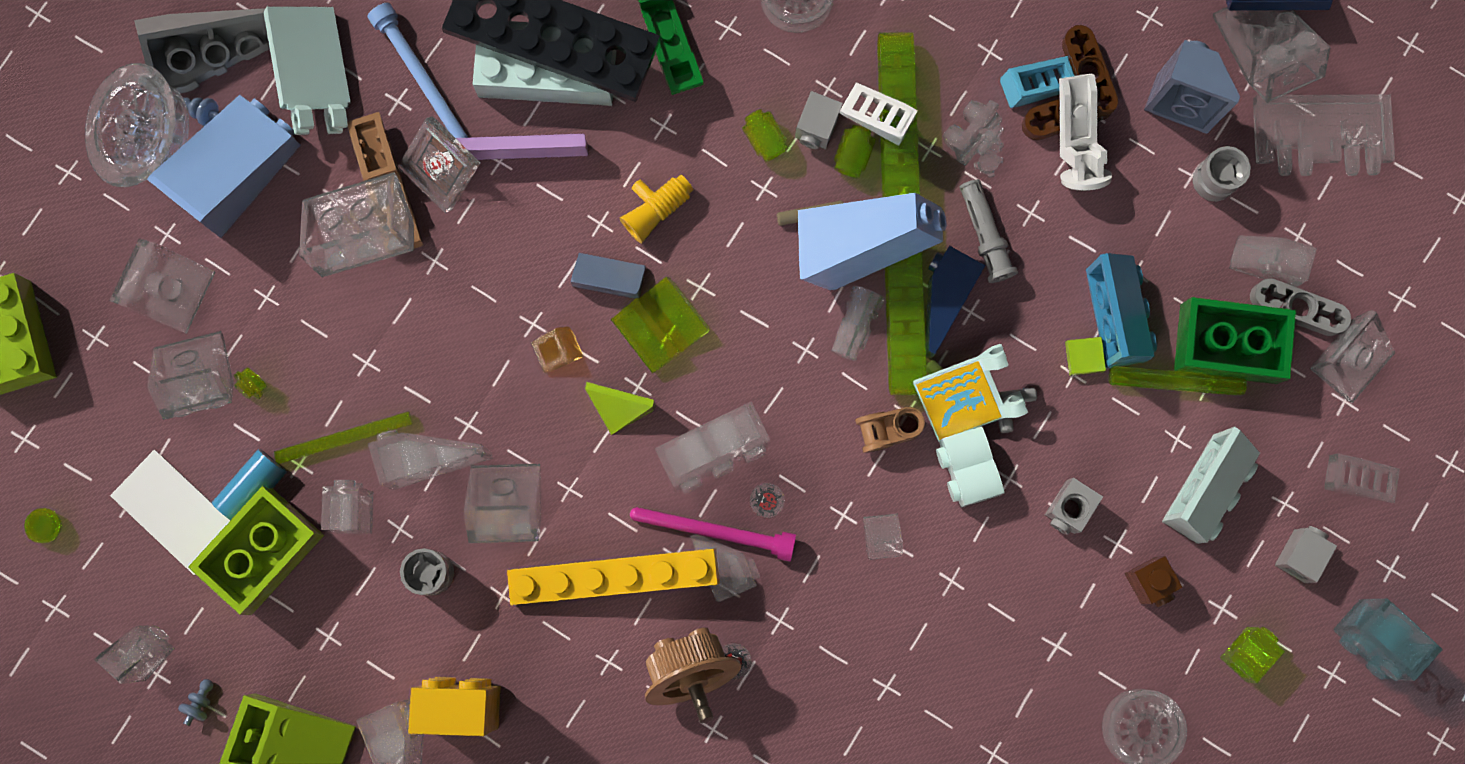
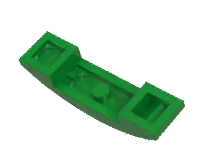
[637,0,704,95]

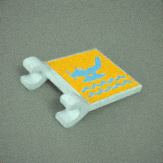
[913,344,1028,442]

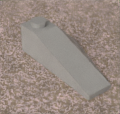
[134,8,270,98]

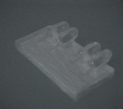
[1253,94,1395,176]

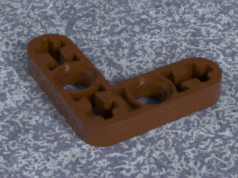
[1022,25,1118,140]

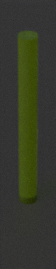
[274,411,413,464]

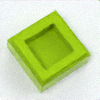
[1065,337,1106,376]

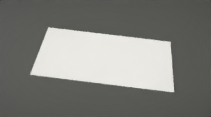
[110,450,230,575]

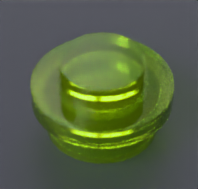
[233,367,267,399]
[24,508,62,543]

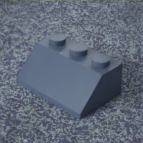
[1144,40,1240,134]

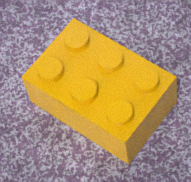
[408,677,501,736]

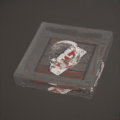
[398,116,480,213]

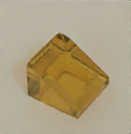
[531,327,583,373]

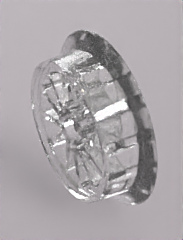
[85,63,189,187]

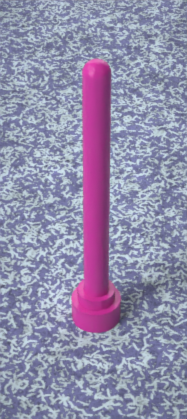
[630,507,796,562]

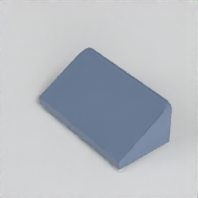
[571,253,646,299]

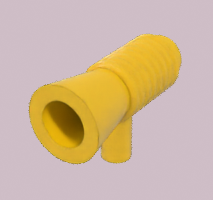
[619,175,693,244]

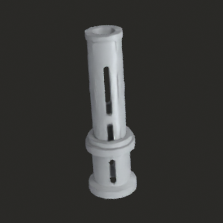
[959,179,1018,283]

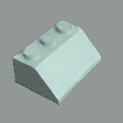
[1162,427,1260,544]

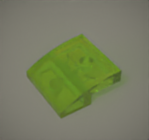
[611,277,711,373]

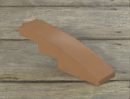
[347,112,424,256]

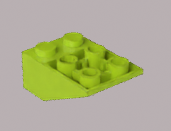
[219,693,356,764]

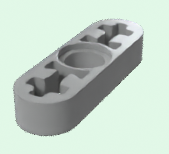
[1250,279,1351,336]

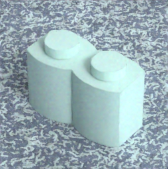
[936,427,1005,508]

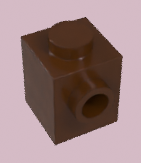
[1124,556,1183,607]

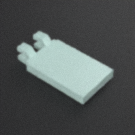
[264,7,351,135]

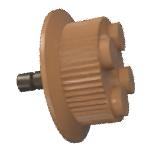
[645,628,741,723]

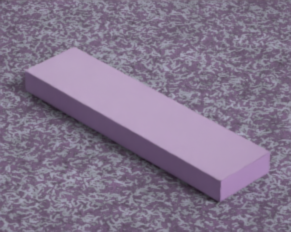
[448,134,588,160]

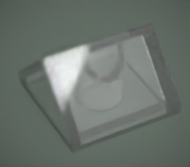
[1310,310,1395,403]

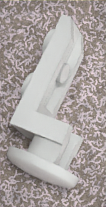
[1059,73,1112,191]

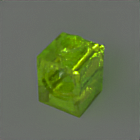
[1220,627,1285,683]

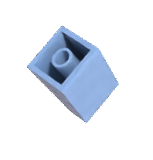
[147,95,301,238]
[798,193,947,290]

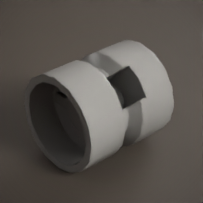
[1192,146,1251,202]
[400,548,454,596]

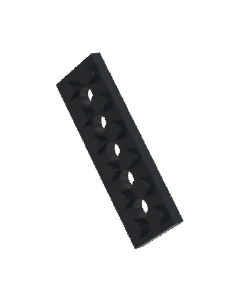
[442,0,660,102]

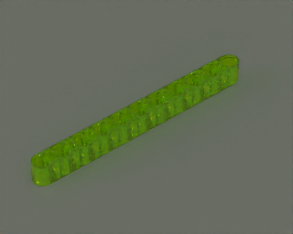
[877,32,926,395]

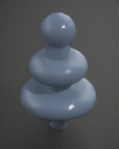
[180,97,219,126]
[178,679,213,726]

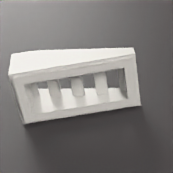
[839,83,918,146]

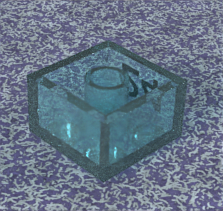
[1333,599,1443,681]

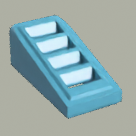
[1000,56,1075,108]

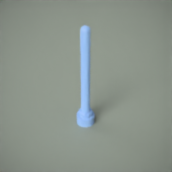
[367,3,468,138]

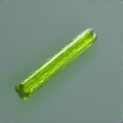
[1109,366,1247,396]

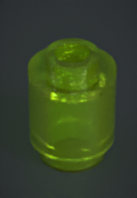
[742,109,788,162]
[834,125,876,178]

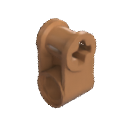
[855,407,925,453]

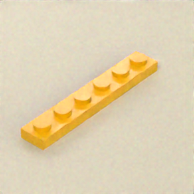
[507,548,720,605]

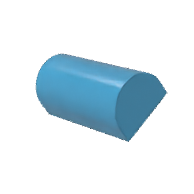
[211,449,287,520]

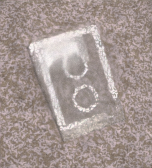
[368,430,493,490]
[356,698,424,764]

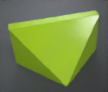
[585,382,656,435]

